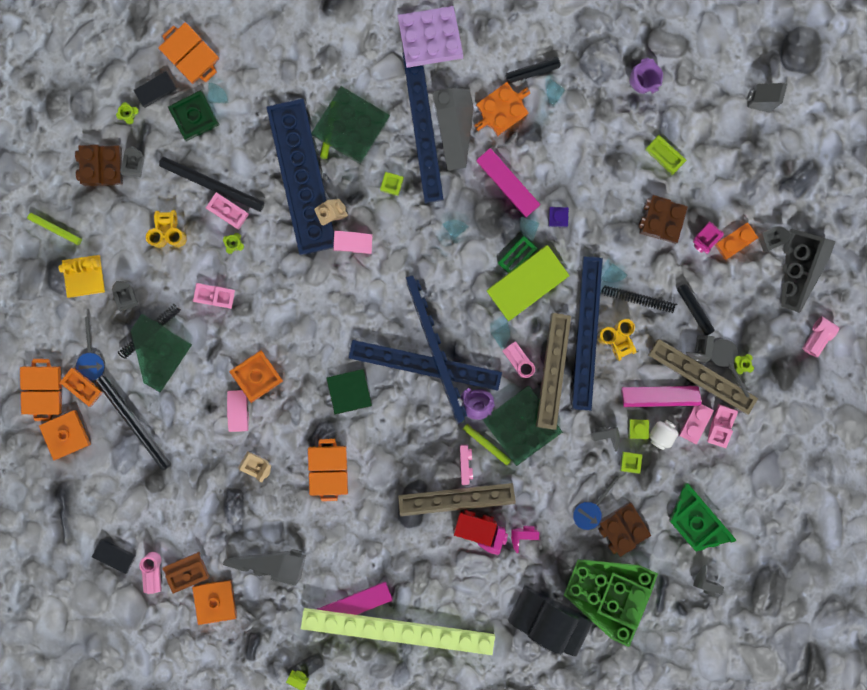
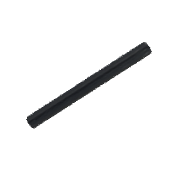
[159,157,265,212]
[95,375,171,470]

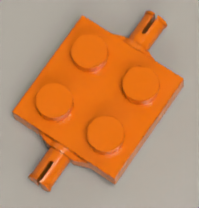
[474,82,531,137]

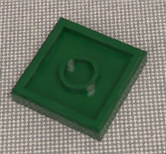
[168,90,220,142]
[326,369,372,415]

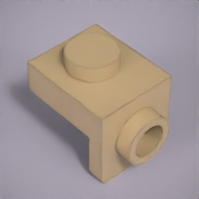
[314,199,348,225]
[238,451,271,483]

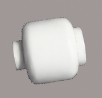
[649,420,678,450]

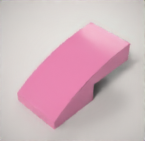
[333,231,372,254]
[193,283,235,309]
[227,390,249,432]
[707,403,738,448]

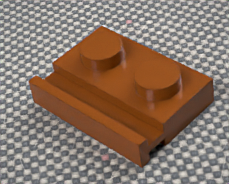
[162,552,210,594]

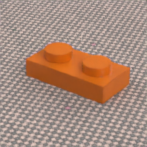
[715,222,758,260]
[59,368,103,407]

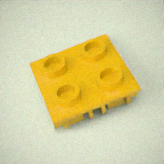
[59,255,105,298]

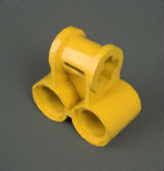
[146,210,187,248]
[597,319,637,361]

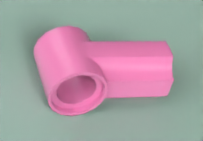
[802,316,839,357]
[502,341,535,378]
[139,552,162,594]

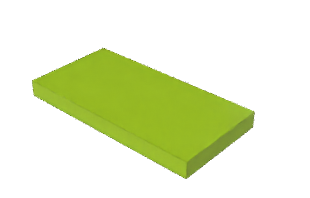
[486,245,570,321]

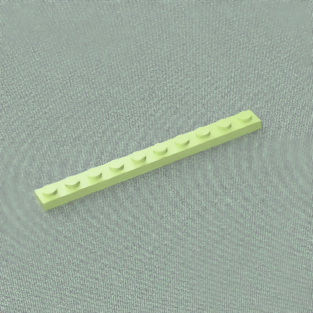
[301,608,495,655]

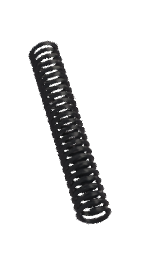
[601,285,678,313]
[117,304,181,359]

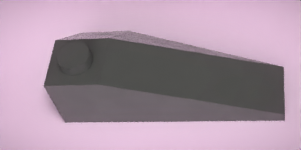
[433,88,474,171]
[781,229,836,313]
[223,549,306,586]

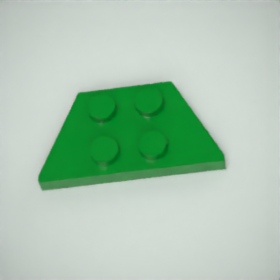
[669,483,736,551]

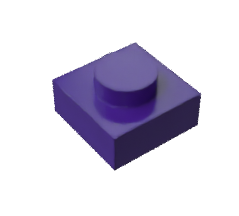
[548,207,569,228]

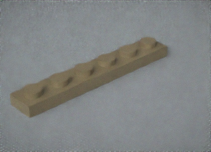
[536,313,571,430]
[648,339,758,415]
[398,483,516,516]

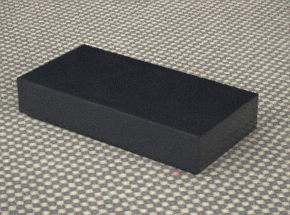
[133,71,177,108]
[92,539,136,574]

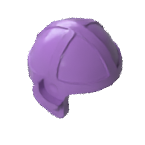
[629,58,663,94]
[461,388,495,420]

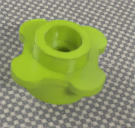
[116,102,139,125]
[223,233,244,254]
[734,354,754,375]

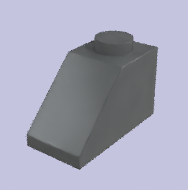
[747,83,787,113]

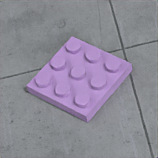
[398,6,463,68]

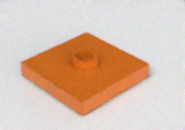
[229,350,283,403]
[39,410,91,461]
[192,579,237,625]

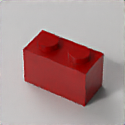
[453,509,497,547]

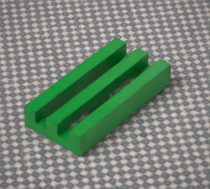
[497,236,538,273]

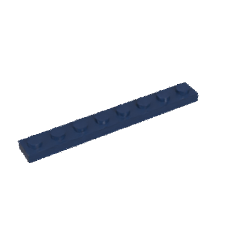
[402,52,444,204]
[571,256,603,411]
[406,275,467,425]
[348,340,502,391]

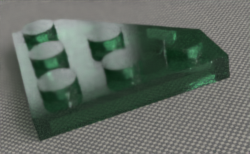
[131,314,192,393]

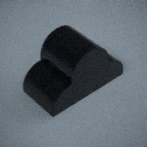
[508,585,593,657]

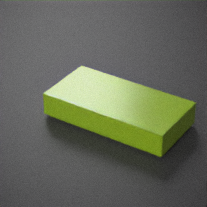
[645,135,686,175]

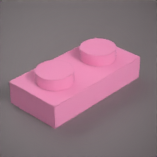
[206,192,249,230]
[678,404,714,445]
[460,444,473,485]

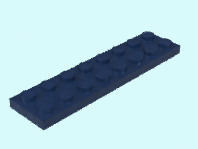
[266,98,334,256]

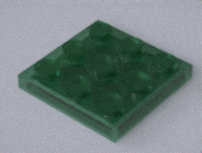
[312,86,390,165]
[482,386,563,466]

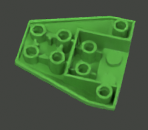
[564,559,658,647]

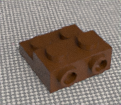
[75,145,123,186]
[638,195,688,244]
[598,502,651,557]

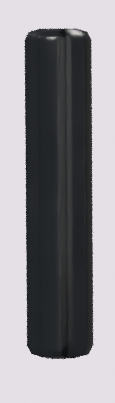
[505,57,561,84]
[677,284,715,335]

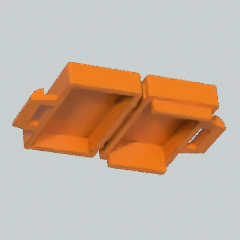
[158,22,220,84]
[20,359,62,421]
[308,439,348,501]

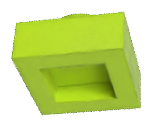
[380,172,404,197]
[628,419,649,439]
[620,452,642,474]
[286,670,309,690]

